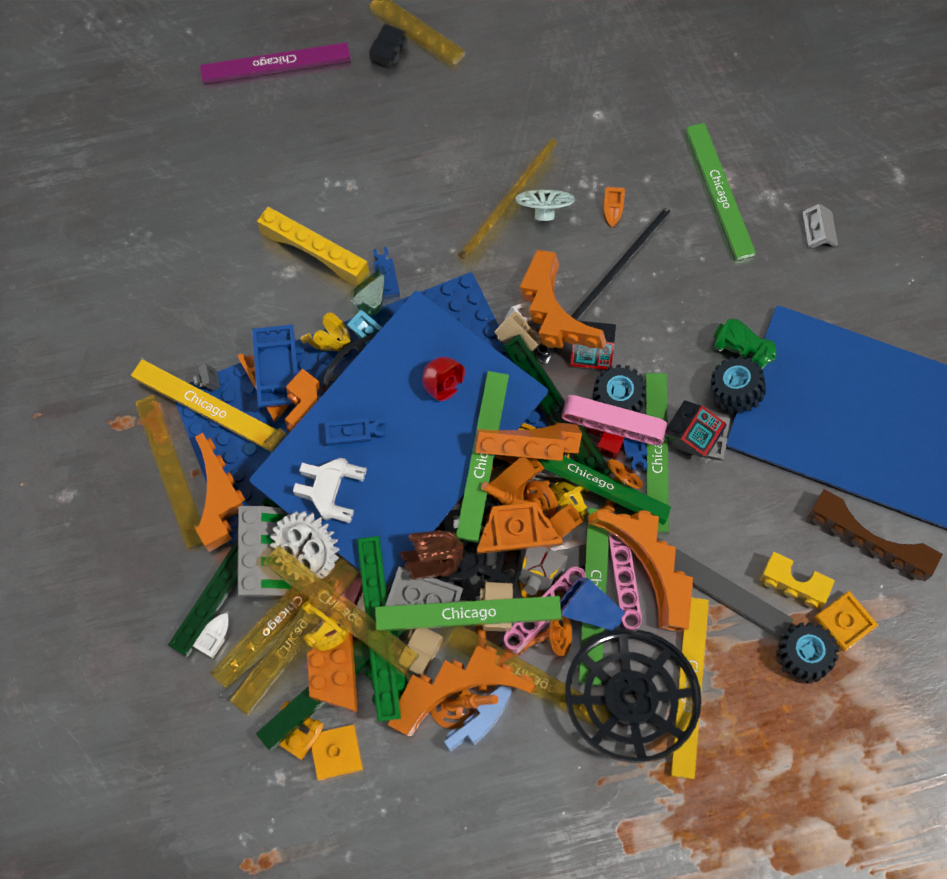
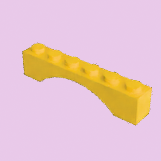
[257,207,369,288]

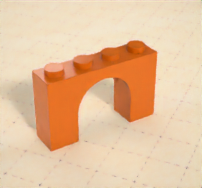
[490,457,585,549]

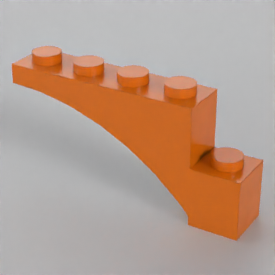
[285,369,320,432]
[474,423,582,461]
[195,433,245,552]

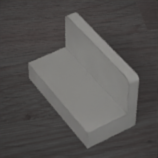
[803,204,838,248]

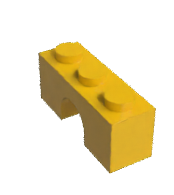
[759,551,835,609]

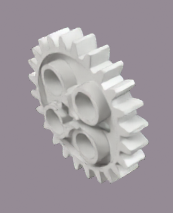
[270,511,339,583]

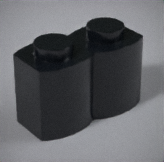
[369,23,408,68]

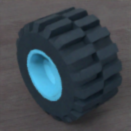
[711,356,766,414]
[593,364,647,413]
[776,622,839,684]

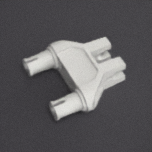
[293,458,367,523]

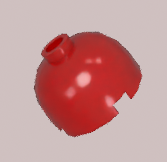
[422,357,465,401]

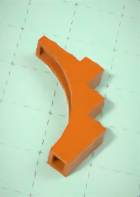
[520,250,606,349]
[588,509,693,632]
[388,644,537,736]

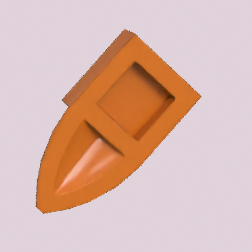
[604,187,625,227]

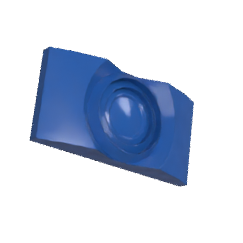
[252,324,298,408]

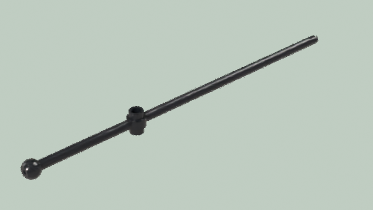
[535,208,670,364]

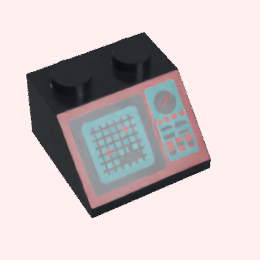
[570,321,616,371]
[665,400,727,459]

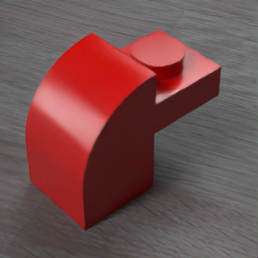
[584,426,624,460]

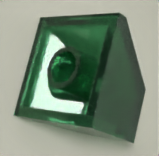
[350,265,385,317]

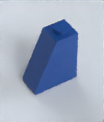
[560,577,625,630]

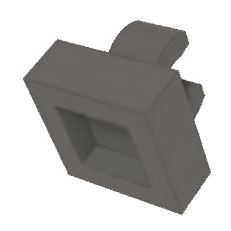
[193,364,220,391]

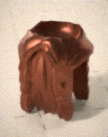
[400,530,463,580]

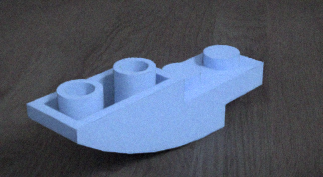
[444,685,513,752]

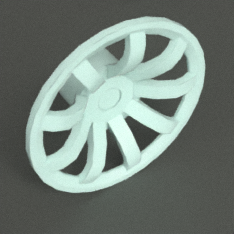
[516,190,575,221]

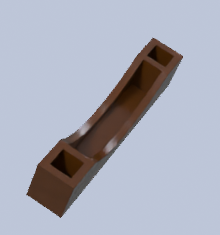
[808,489,943,581]

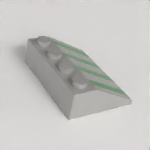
[237,506,304,597]

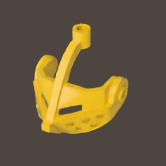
[301,312,350,354]
[551,481,590,519]
[302,601,351,651]

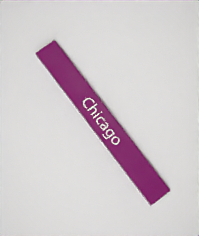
[200,42,351,84]

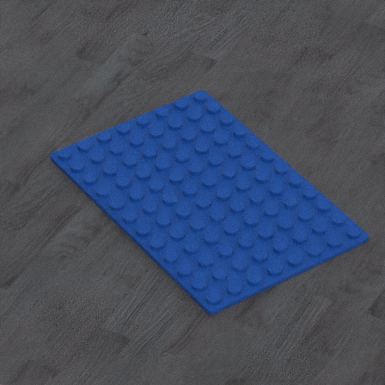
[250,291,548,589]
[726,306,947,529]

